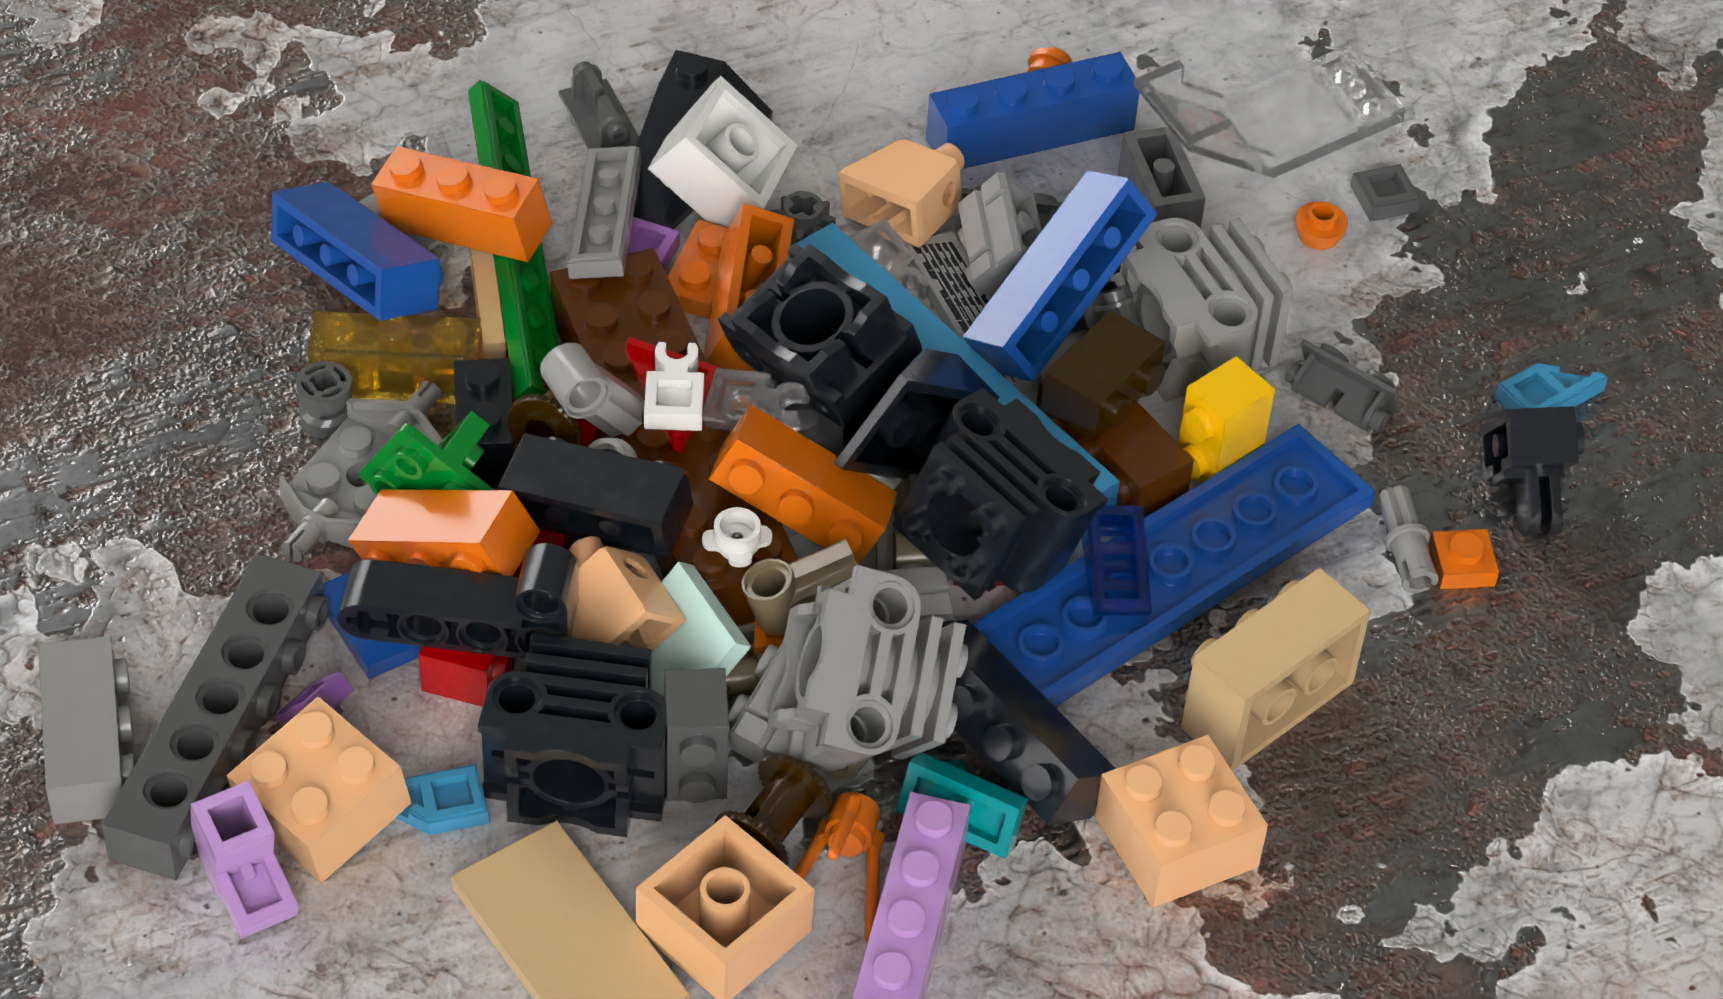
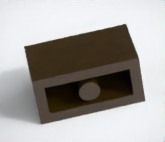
[1040,310,1165,442]

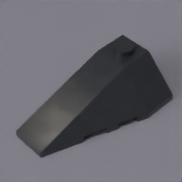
[633,50,773,229]

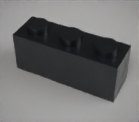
[498,433,694,559]

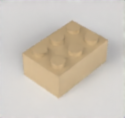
[1181,567,1371,771]

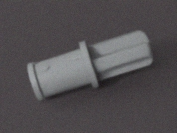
[1379,484,1439,593]

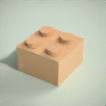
[226,697,412,884]
[1095,735,1268,908]
[636,815,815,999]

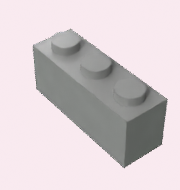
[38,636,135,825]

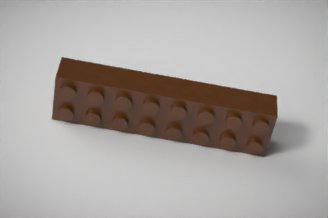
[550,248,798,627]

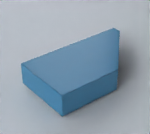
[1494,363,1608,410]
[396,764,489,835]

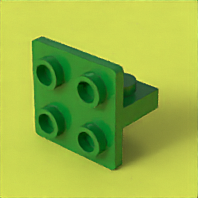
[358,411,494,495]

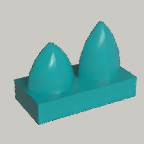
[896,752,1028,859]

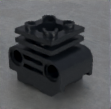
[718,243,922,446]
[892,388,1108,600]
[478,633,667,838]

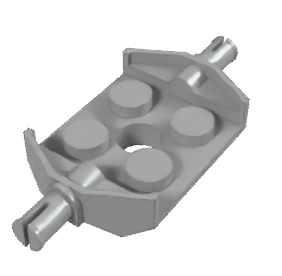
[279,380,443,562]

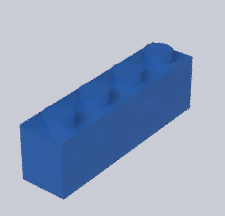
[926,52,1141,169]
[962,171,1158,382]
[271,182,443,321]

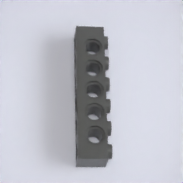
[101,553,330,881]

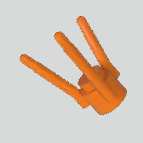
[793,792,885,942]

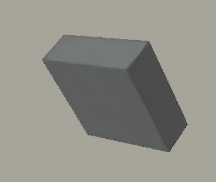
[1350,164,1421,221]

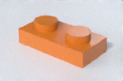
[667,219,729,319]

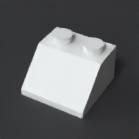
[648,76,798,227]

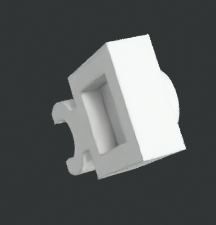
[644,342,704,431]

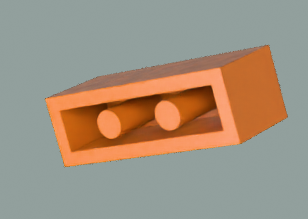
[371,146,553,262]
[704,203,794,385]
[709,404,897,565]
[348,489,540,577]

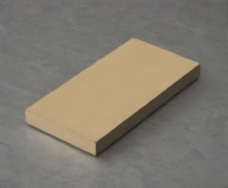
[451,821,690,999]

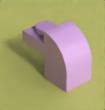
[191,780,299,939]

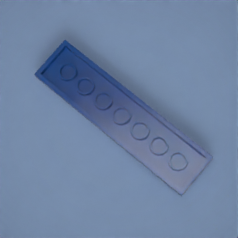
[973,423,1376,707]

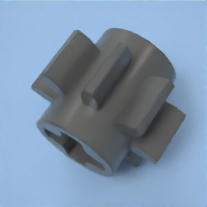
[770,191,836,246]

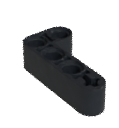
[337,543,579,659]

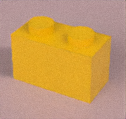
[1178,356,1275,484]

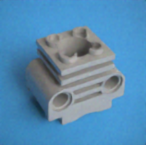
[1122,218,1294,402]
[767,565,968,771]

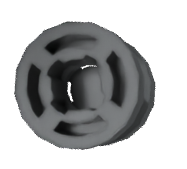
[296,361,353,439]

